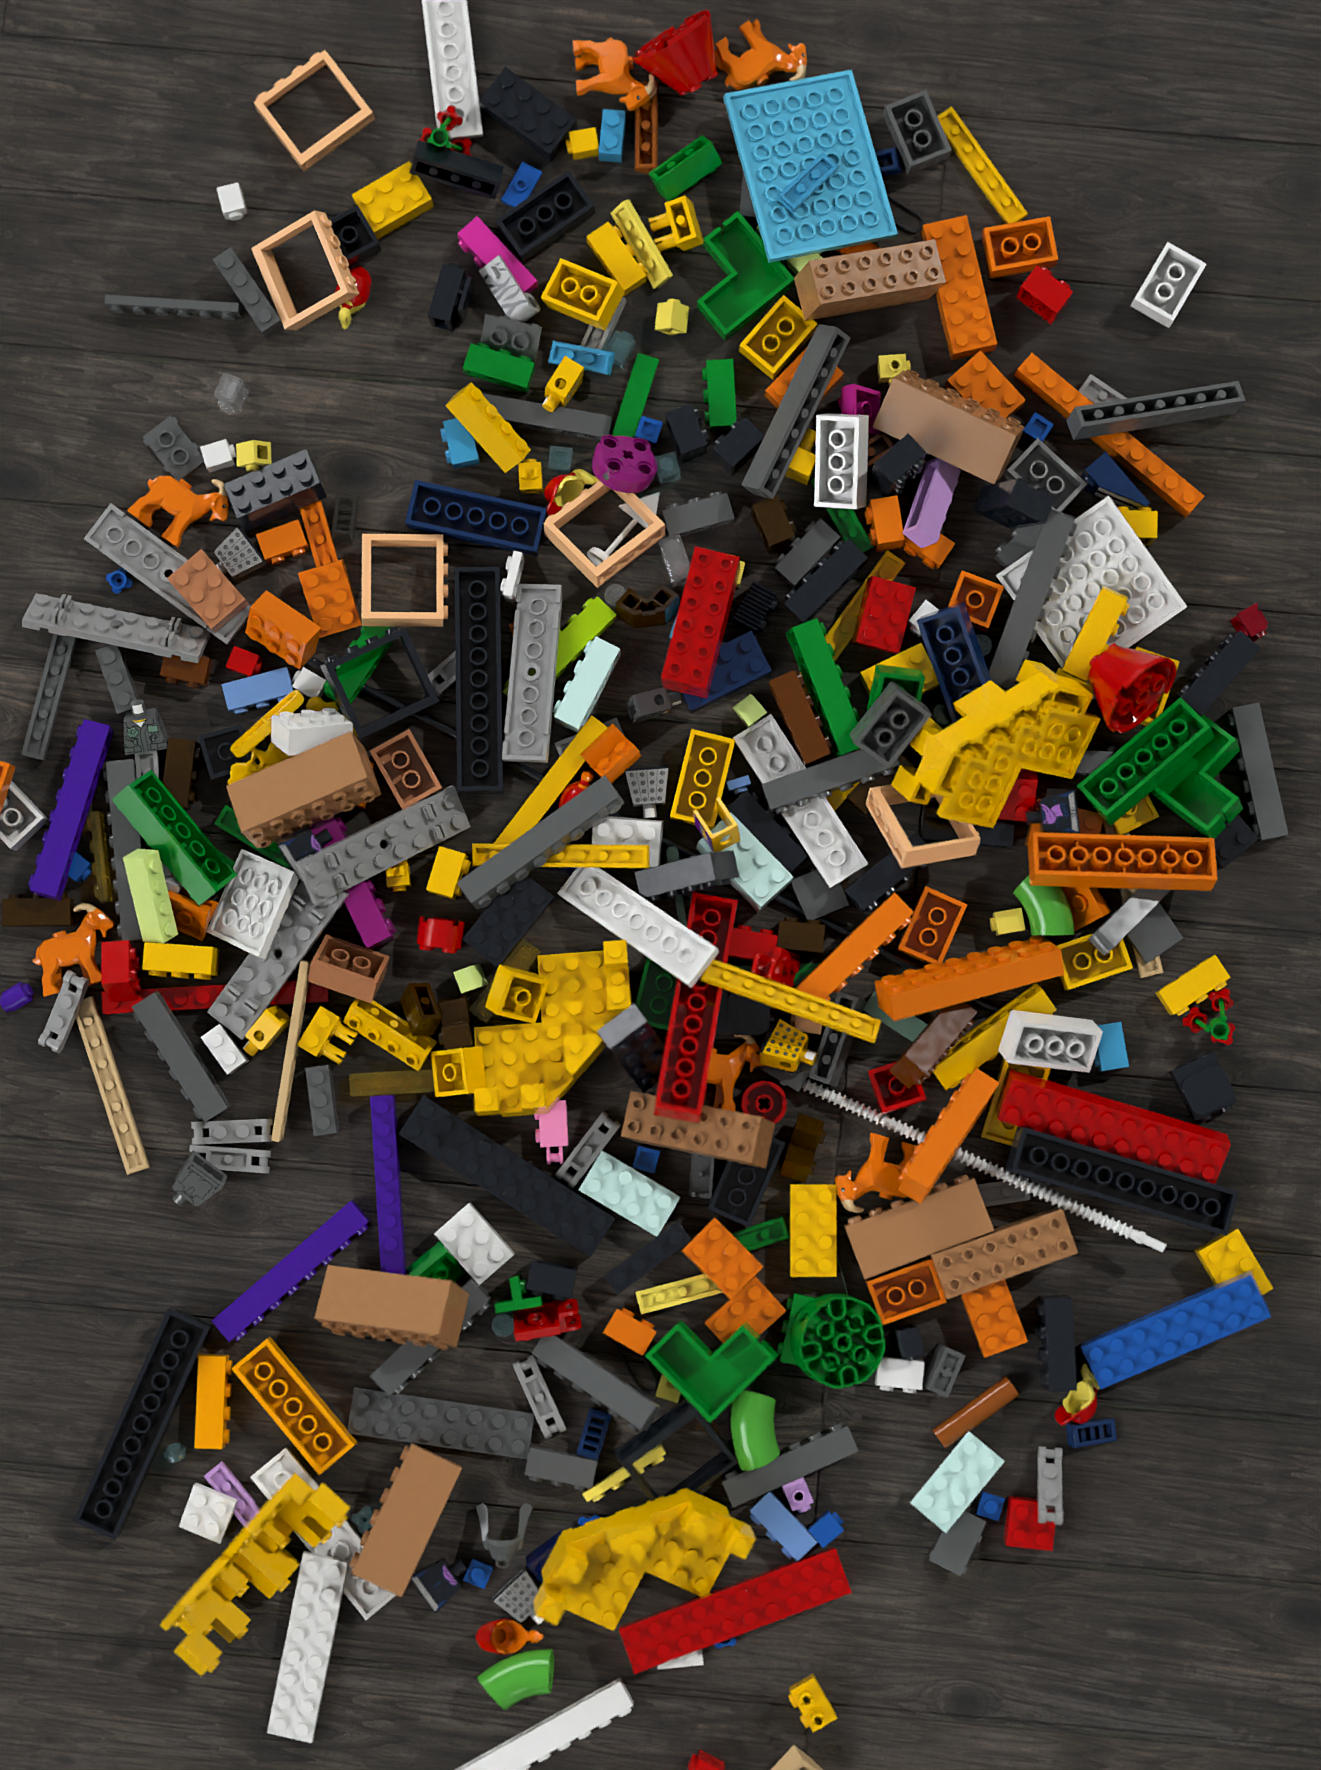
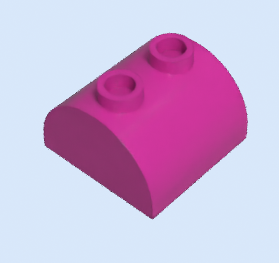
[838,384,880,438]

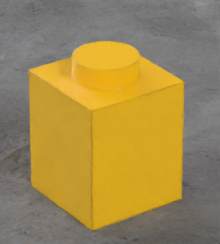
[566,127,599,160]

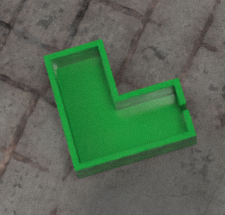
[697,211,794,341]
[1150,715,1243,839]
[645,1320,778,1423]

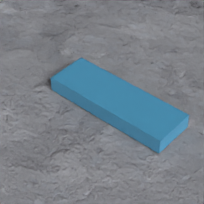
[776,152,839,214]
[548,341,615,375]

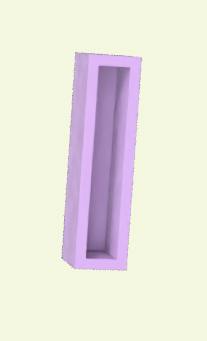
[903,458,961,548]

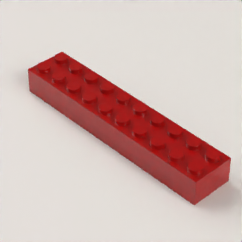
[653,892,738,1123]
[996,1069,1231,1184]
[619,1546,852,1674]

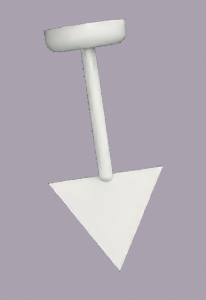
[587,492,660,566]

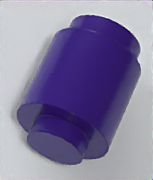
[0,981,34,1013]

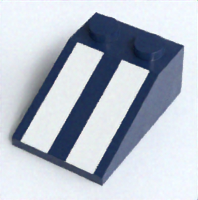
[1080,452,1150,510]

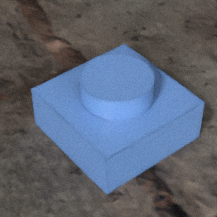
[726,775,751,795]

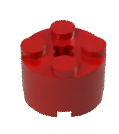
[416,916,465,953]
[741,1081,787,1124]

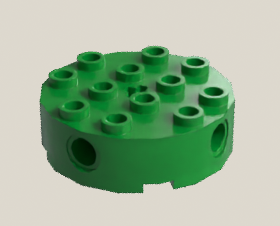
[791,1293,885,1388]

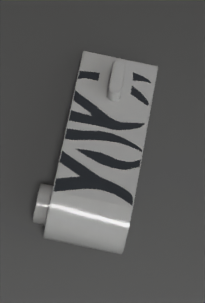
[479,255,540,323]

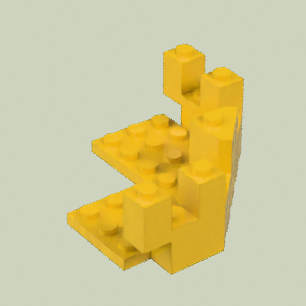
[891,659,1101,828]
[474,940,632,1117]
[160,1473,350,1676]
[533,1488,755,1631]

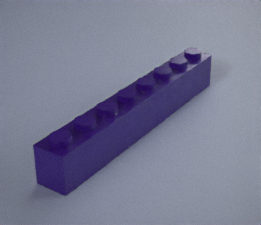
[29,719,114,901]
[370,1095,407,1275]
[212,1200,370,1342]

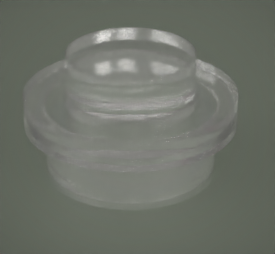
[604,584,626,607]

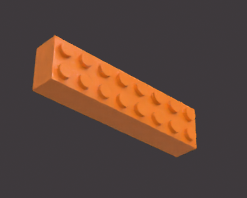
[1028,832,1217,891]
[874,935,1064,1021]

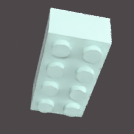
[553,637,621,733]
[696,812,793,913]
[579,1150,681,1237]
[910,1431,1004,1533]

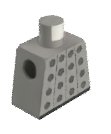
[214,526,267,580]
[625,766,668,819]
[492,1566,543,1625]

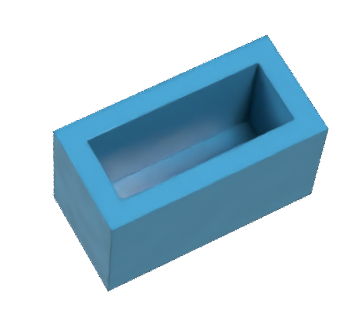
[599,109,626,163]
[440,418,480,469]
[1093,1022,1129,1071]

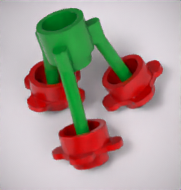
[417,105,472,156]
[1182,988,1235,1045]

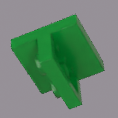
[407,1241,467,1283]
[495,1274,544,1313]

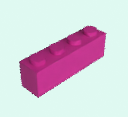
[457,216,538,294]

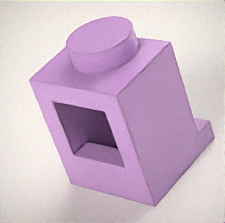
[782,1477,814,1513]

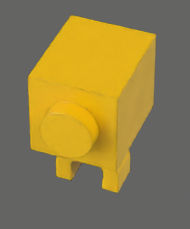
[518,459,543,494]
[385,859,412,892]

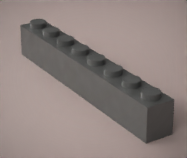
[741,324,850,499]
[1067,381,1246,440]
[988,509,1077,689]
[103,759,145,942]
[457,775,624,910]

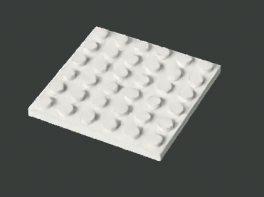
[996,495,1187,668]

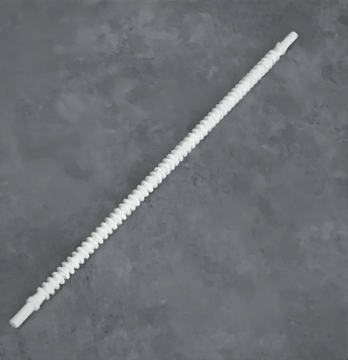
[802,1079,1166,1253]

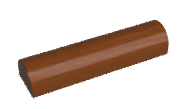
[635,81,658,174]
[932,1376,1019,1449]

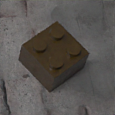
[751,494,797,554]
[776,917,825,955]

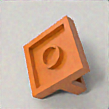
[580,723,641,784]
[1062,887,1111,931]
[168,888,218,941]

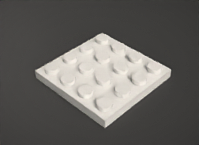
[206,849,299,959]

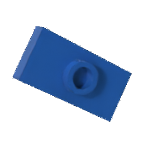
[501,162,542,208]

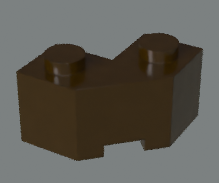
[615,584,680,629]
[438,995,473,1050]
[779,1113,826,1183]

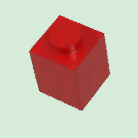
[226,646,263,677]

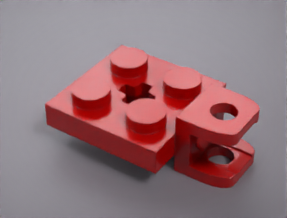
[751,946,801,988]
[513,1299,582,1341]

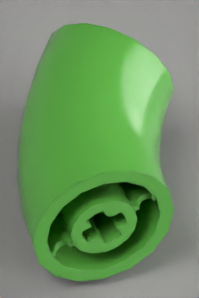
[1013,875,1074,935]
[731,1391,780,1471]
[477,1649,554,1710]

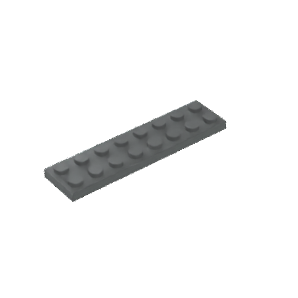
[348,1387,534,1460]

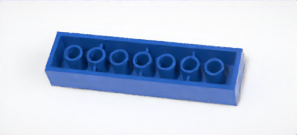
[1081,1270,1271,1389]

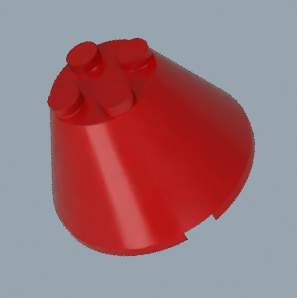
[632,9,718,96]
[1088,643,1177,733]

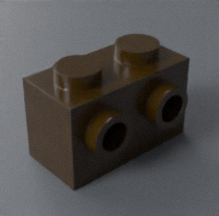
[400,983,442,1036]

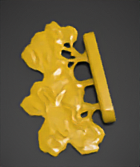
[228,690,339,785]

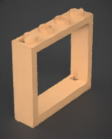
[254,50,375,171]
[251,211,359,331]
[543,480,665,588]
[362,534,448,627]
[866,785,981,868]

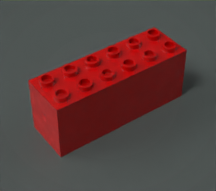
[661,546,741,699]

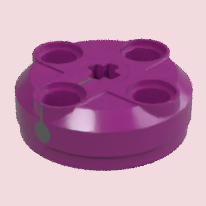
[592,435,658,493]

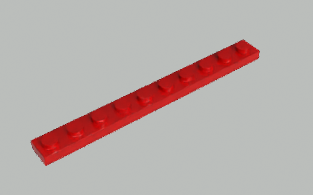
[102,981,329,1014]

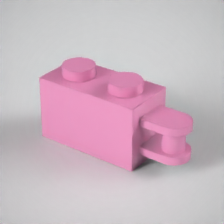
[535,1100,569,1165]

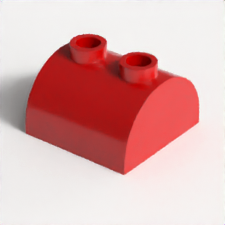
[868,1062,926,1115]

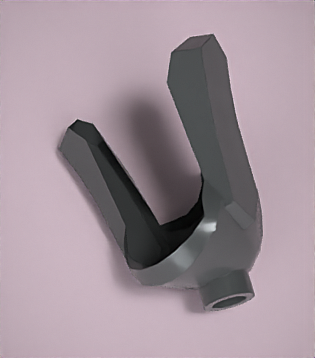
[475,1503,534,1568]

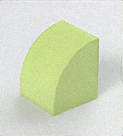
[732,694,767,728]
[453,964,488,994]

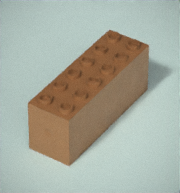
[794,239,946,321]
[872,370,1025,484]
[226,731,381,849]
[621,1091,775,1169]
[844,1174,994,1279]
[928,1207,1078,1299]
[315,1265,469,1350]
[349,1443,462,1597]

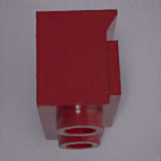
[1229,603,1268,642]

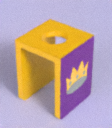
[693,797,741,852]

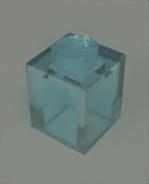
[604,330,636,369]
[654,452,681,484]

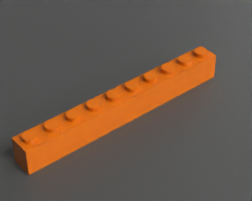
[1014,353,1204,518]

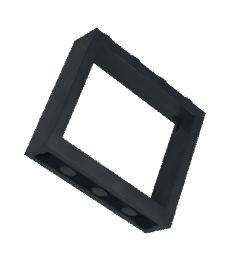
[320,626,439,739]
[615,1398,738,1501]

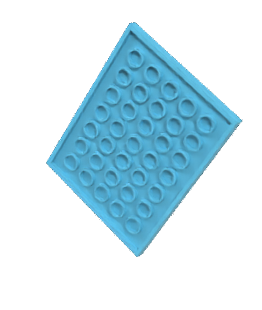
[723,70,898,263]

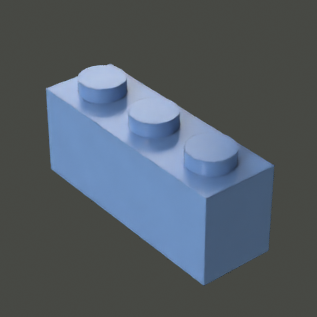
[221,667,295,715]
[749,1491,817,1561]

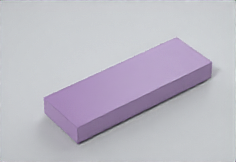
[204,1461,261,1527]

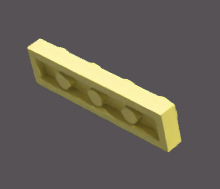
[611,200,673,289]
[635,1274,722,1314]
[583,1444,666,1502]

